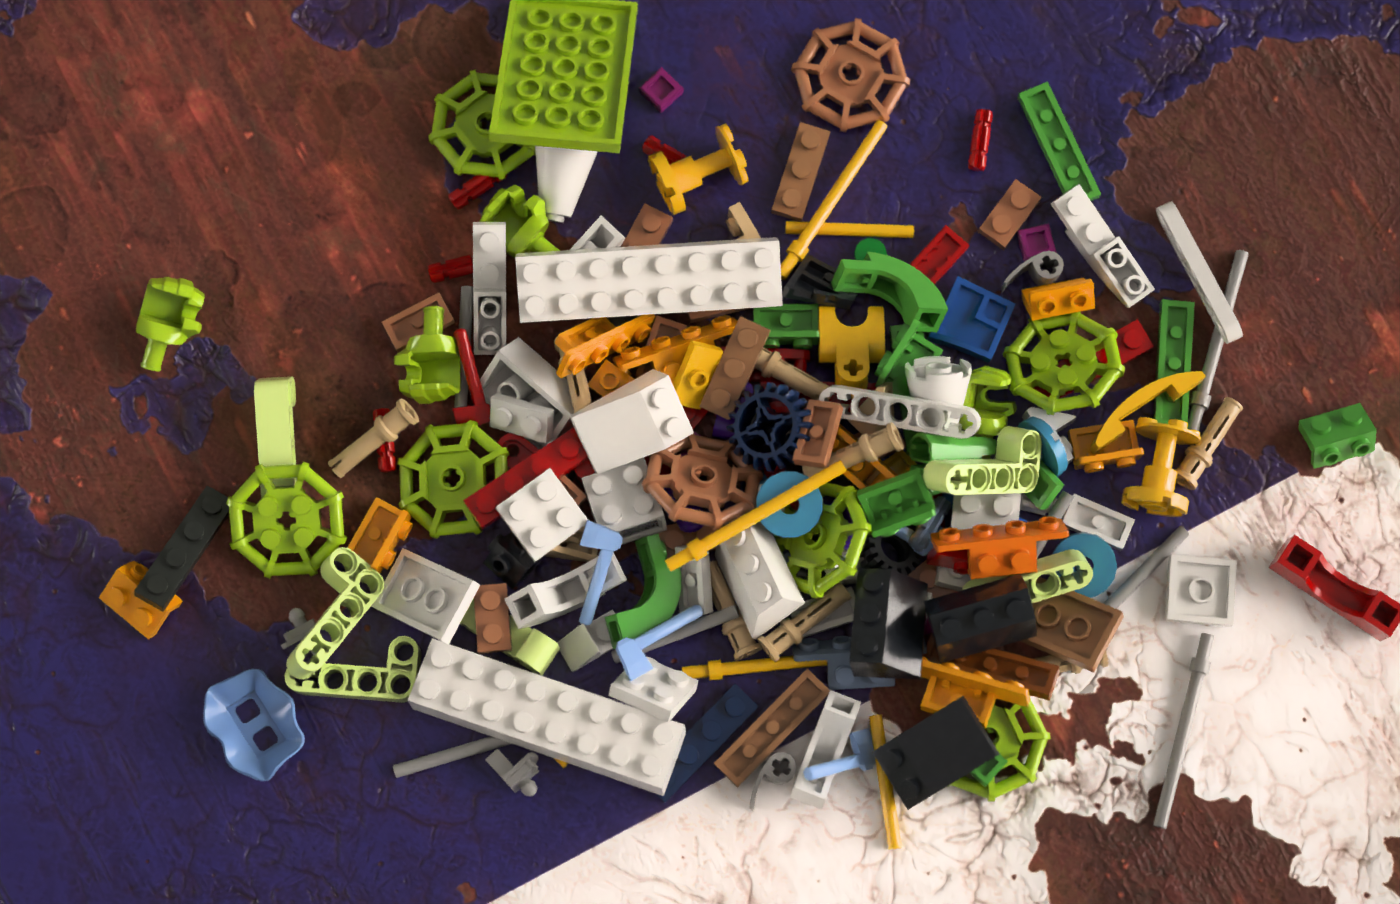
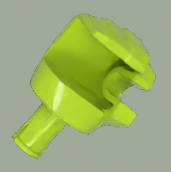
[480,185,560,258]
[136,277,205,372]
[394,306,461,404]
[959,365,1017,459]

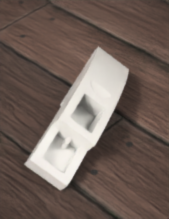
[1050,184,1155,308]
[473,222,506,355]

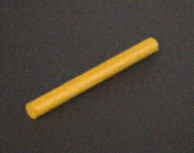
[785,221,914,238]
[869,714,902,850]

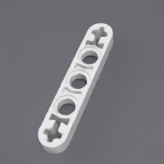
[1156,201,1243,344]
[818,385,981,439]

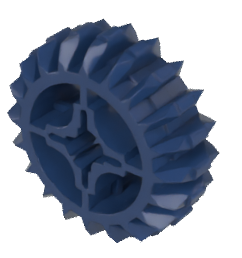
[726,382,814,472]

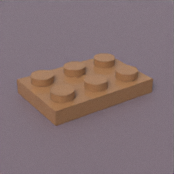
[1021,577,1124,673]

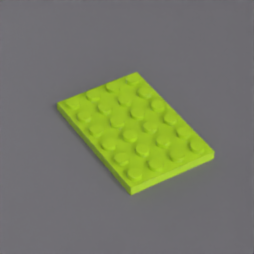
[489,0,638,153]

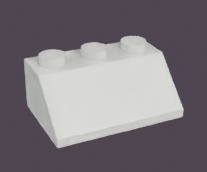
[480,337,574,449]
[714,514,805,639]

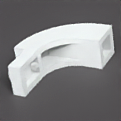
[504,552,627,629]
[790,690,861,810]

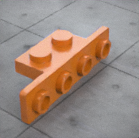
[930,516,1069,579]

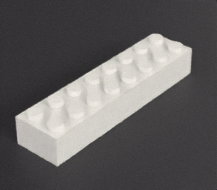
[515,237,783,323]
[408,638,686,796]

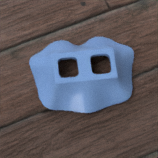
[203,669,305,781]

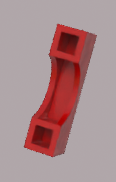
[1268,534,1400,641]

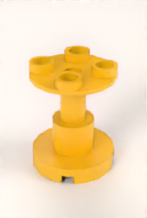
[648,123,749,215]
[1121,417,1201,517]

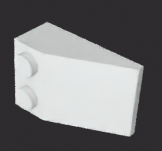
[569,369,694,474]

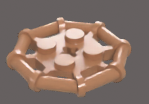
[791,18,910,132]
[642,433,763,530]

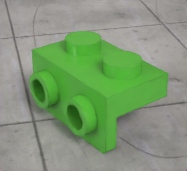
[753,304,819,349]
[1298,403,1377,469]
[857,468,936,538]

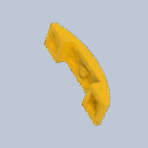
[1090,371,1206,454]

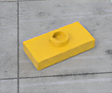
[673,340,724,410]

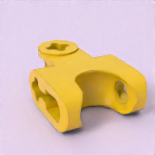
[818,305,885,399]

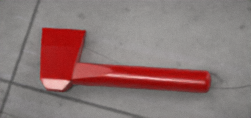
[452,328,490,426]

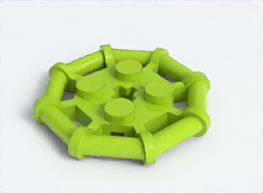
[428,69,536,180]
[1003,312,1125,416]
[397,420,510,539]
[226,462,347,579]
[773,482,871,599]
[948,695,1051,802]

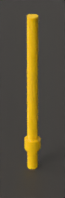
[781,120,887,280]
[665,460,847,572]
[681,656,827,681]

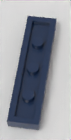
[655,684,759,803]

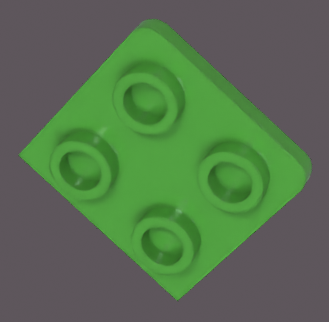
[874,319,943,397]

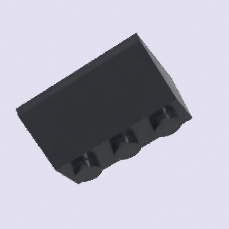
[849,568,928,679]
[923,574,1037,664]

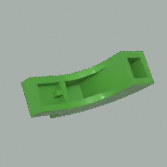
[831,252,948,332]
[604,533,682,649]

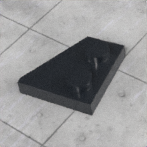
[782,254,860,310]

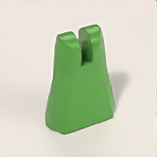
[910,432,997,496]

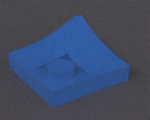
[926,276,1016,363]

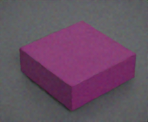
[639,67,684,113]
[1016,223,1057,262]

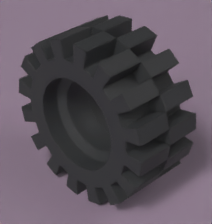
[860,526,922,576]

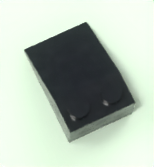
[872,696,999,810]

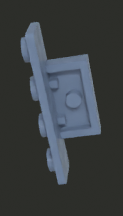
[792,636,927,690]

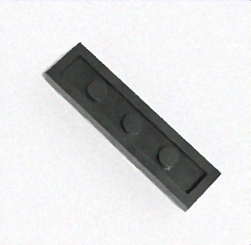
[134,486,229,612]

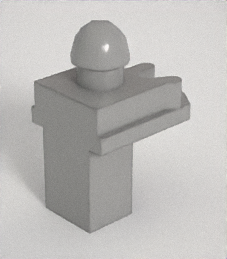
[280,608,326,655]
[485,748,539,796]

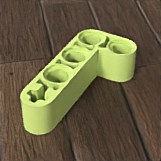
[254,376,297,498]
[923,426,1042,495]
[287,547,384,679]
[962,549,1093,603]
[460,598,560,676]
[285,636,422,702]

